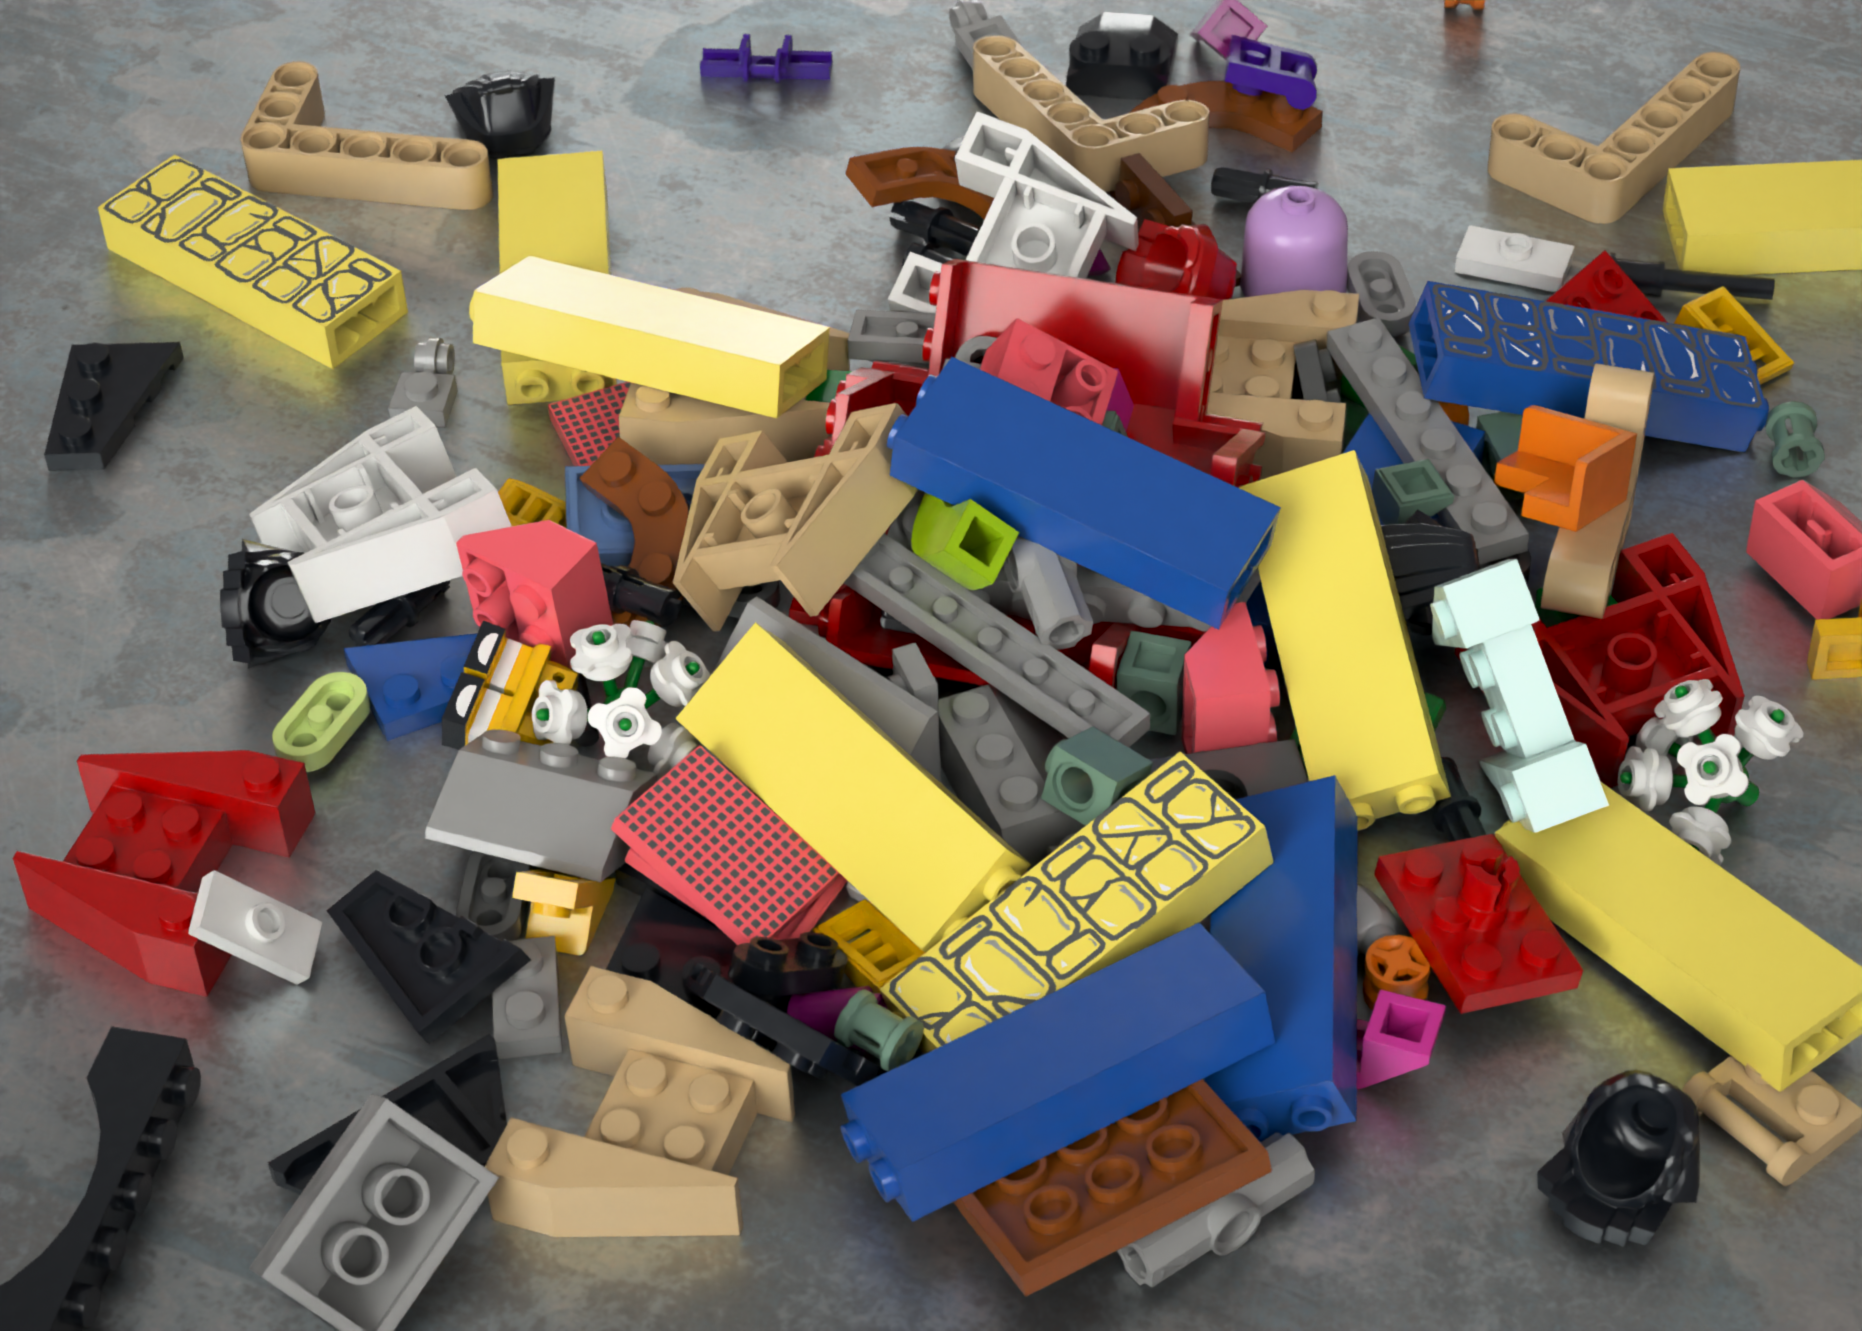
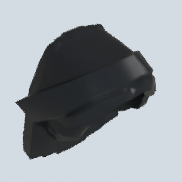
[445,70,555,159]
[1381,510,1481,636]
[220,539,331,669]
[1537,1069,1700,1247]

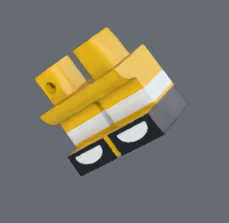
[442,621,579,750]

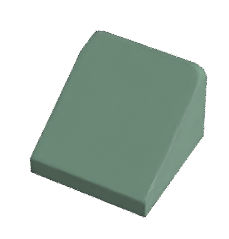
[1372,459,1454,525]

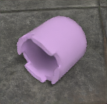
[1240,186,1348,297]

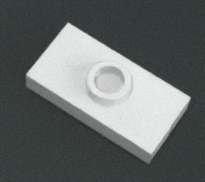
[1455,225,1575,292]
[188,870,322,985]

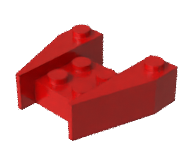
[1454,533,1745,788]
[12,750,316,997]

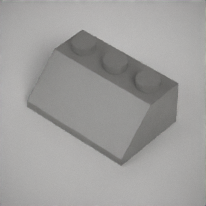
[938,684,1085,871]
[425,730,657,882]
[248,1094,499,1331]

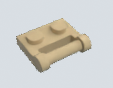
[1682,1056,1862,1186]

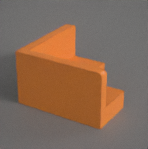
[1494,405,1637,532]

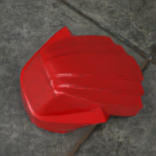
[1115,219,1237,300]

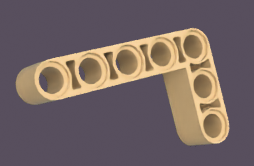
[973,35,1209,193]
[1488,52,1740,224]
[240,61,493,210]
[1541,363,1655,619]

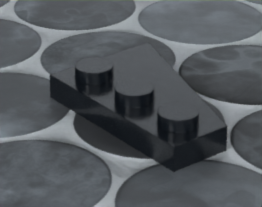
[44,342,184,471]
[326,870,531,1044]
[606,888,806,1039]

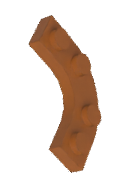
[1127,81,1323,153]
[845,147,994,220]
[579,436,690,628]

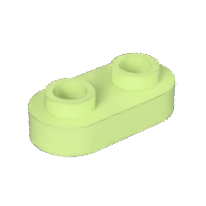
[272,672,370,772]

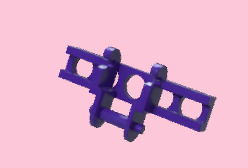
[700,34,833,83]

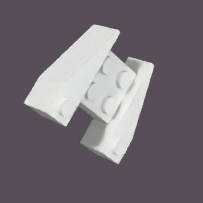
[888,111,1139,313]
[249,406,512,623]

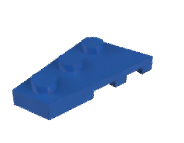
[344,633,478,741]

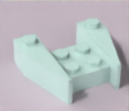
[1430,559,1609,833]

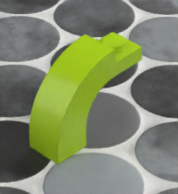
[911,492,1019,590]

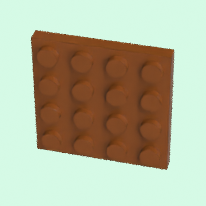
[953,1079,1272,1297]

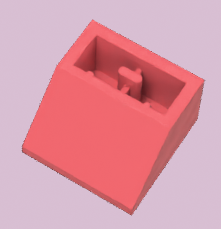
[980,318,1118,425]
[1746,480,1862,620]
[456,520,613,669]
[1181,602,1280,754]

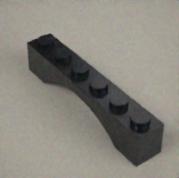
[0,1026,201,1331]

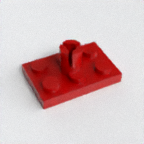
[1374,833,1584,1014]

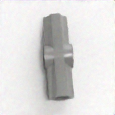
[1003,536,1093,650]
[1117,1132,1315,1287]

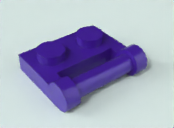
[1224,35,1317,109]

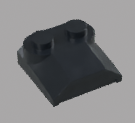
[1066,12,1178,100]

